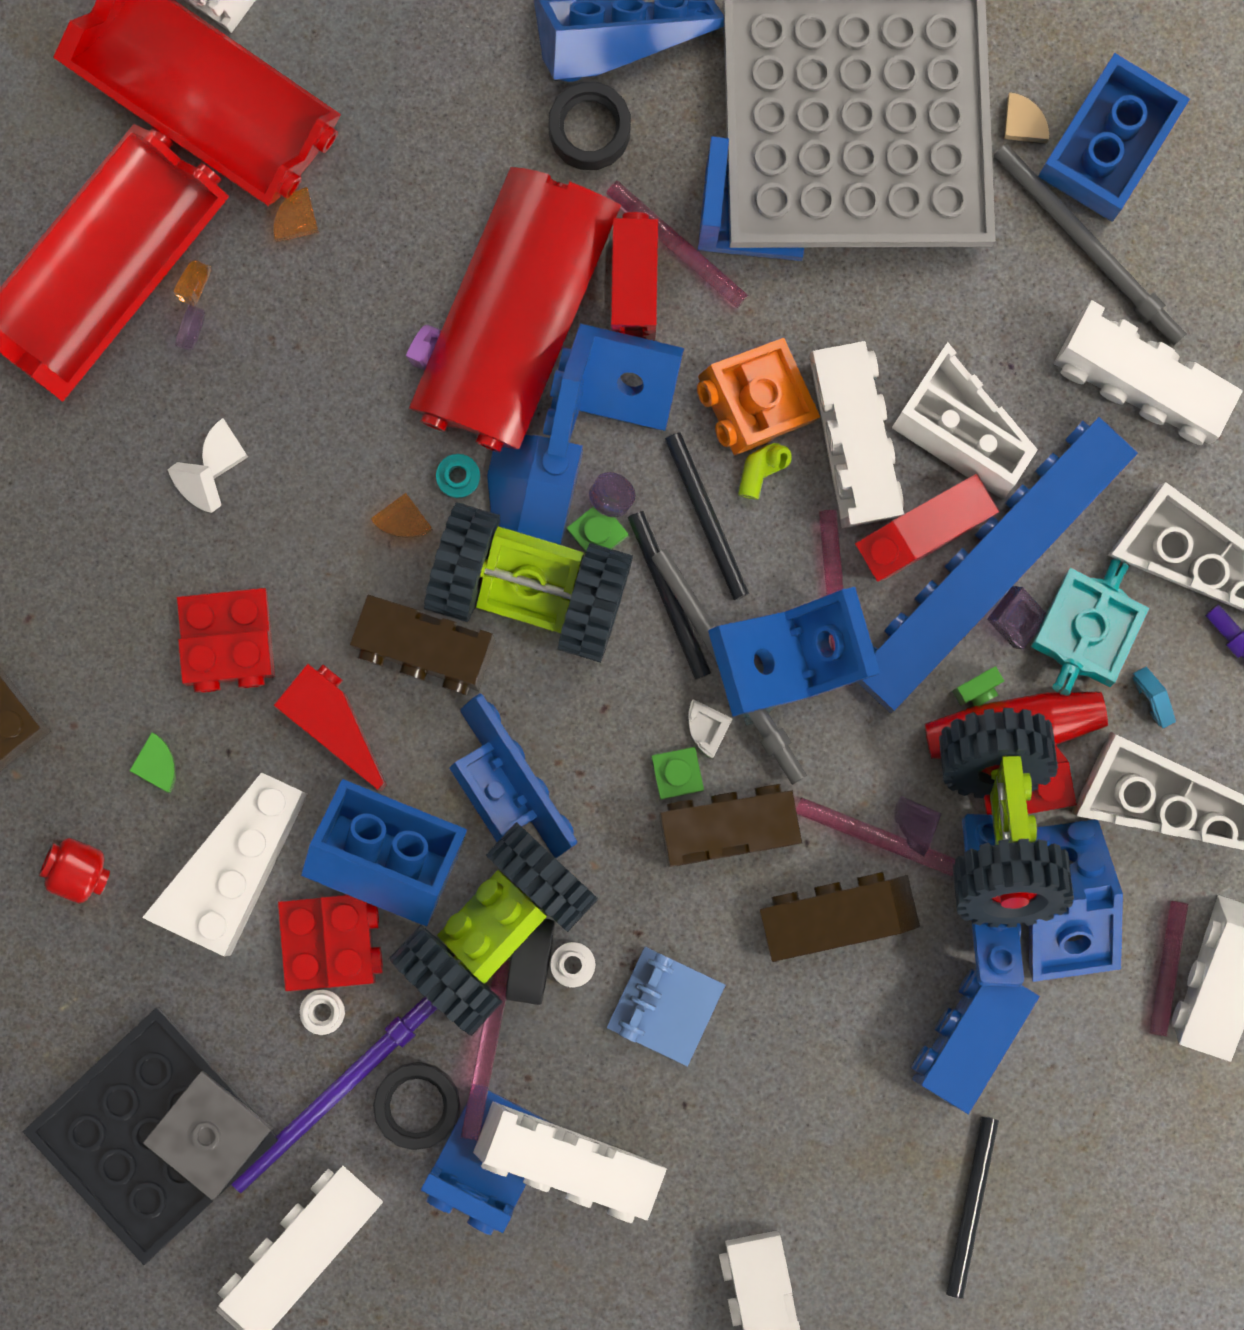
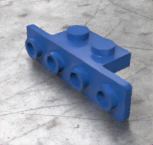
[449,693,577,858]
[962,814,1024,987]

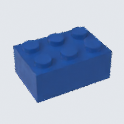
[1038,53,1190,222]
[301,779,467,927]
[911,969,1040,1115]

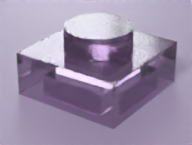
[987,586,1046,650]

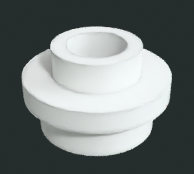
[551,942,595,987]
[300,990,345,1035]

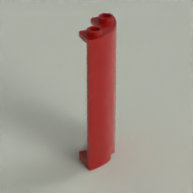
[53,0,341,206]
[0,123,230,402]
[409,167,621,453]

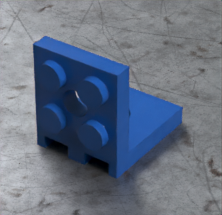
[697,136,804,261]
[543,323,684,457]
[708,587,881,717]
[1029,819,1123,982]
[421,1083,556,1235]

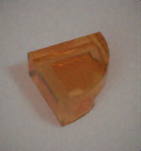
[274,187,319,242]
[173,260,212,306]
[371,493,433,538]

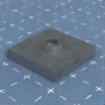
[143,1071,273,1201]

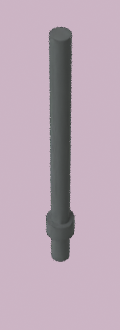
[994,143,1187,346]
[652,549,807,785]

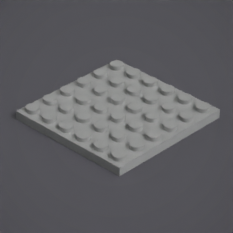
[723,0,996,248]

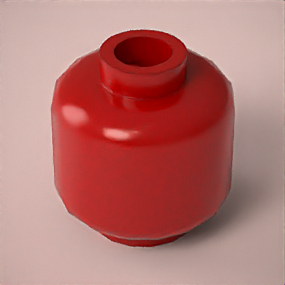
[39,838,110,904]

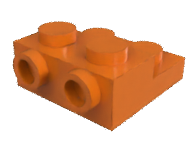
[697,338,821,456]

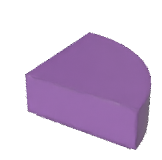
[406,325,441,370]

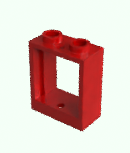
[611,212,658,341]

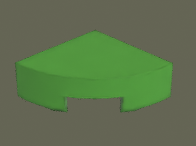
[130,732,176,793]

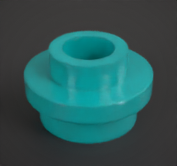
[436,454,480,498]

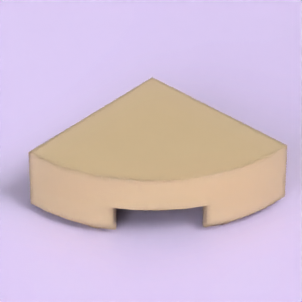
[1004,92,1049,143]

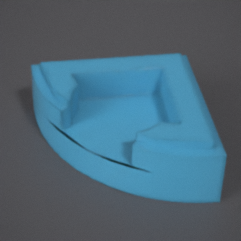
[1133,666,1176,728]

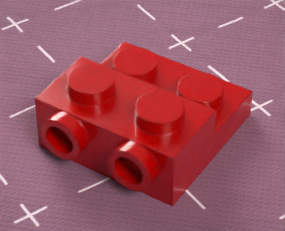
[177,588,276,693]
[278,895,383,991]

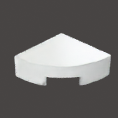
[202,418,248,479]
[168,462,221,513]
[688,699,732,759]

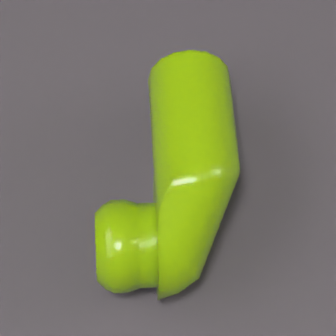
[738,443,792,500]

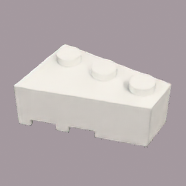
[892,342,1038,500]
[1171,895,1244,1062]
[719,1230,800,1330]

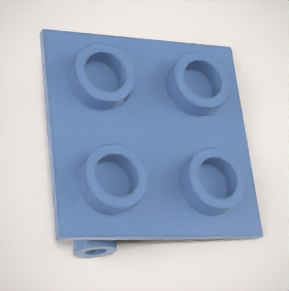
[607,947,725,1067]

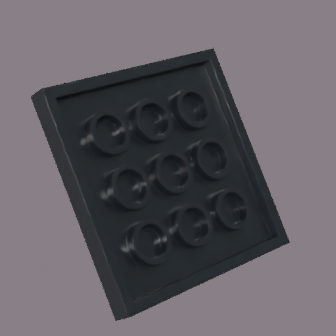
[22,1007,279,1265]

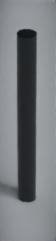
[665,432,750,601]
[627,511,712,680]
[946,1116,999,1299]

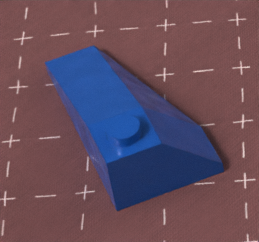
[534,0,724,82]
[487,435,583,545]

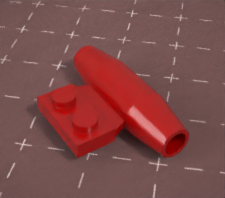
[924,691,1108,815]

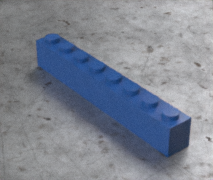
[857,417,1138,713]

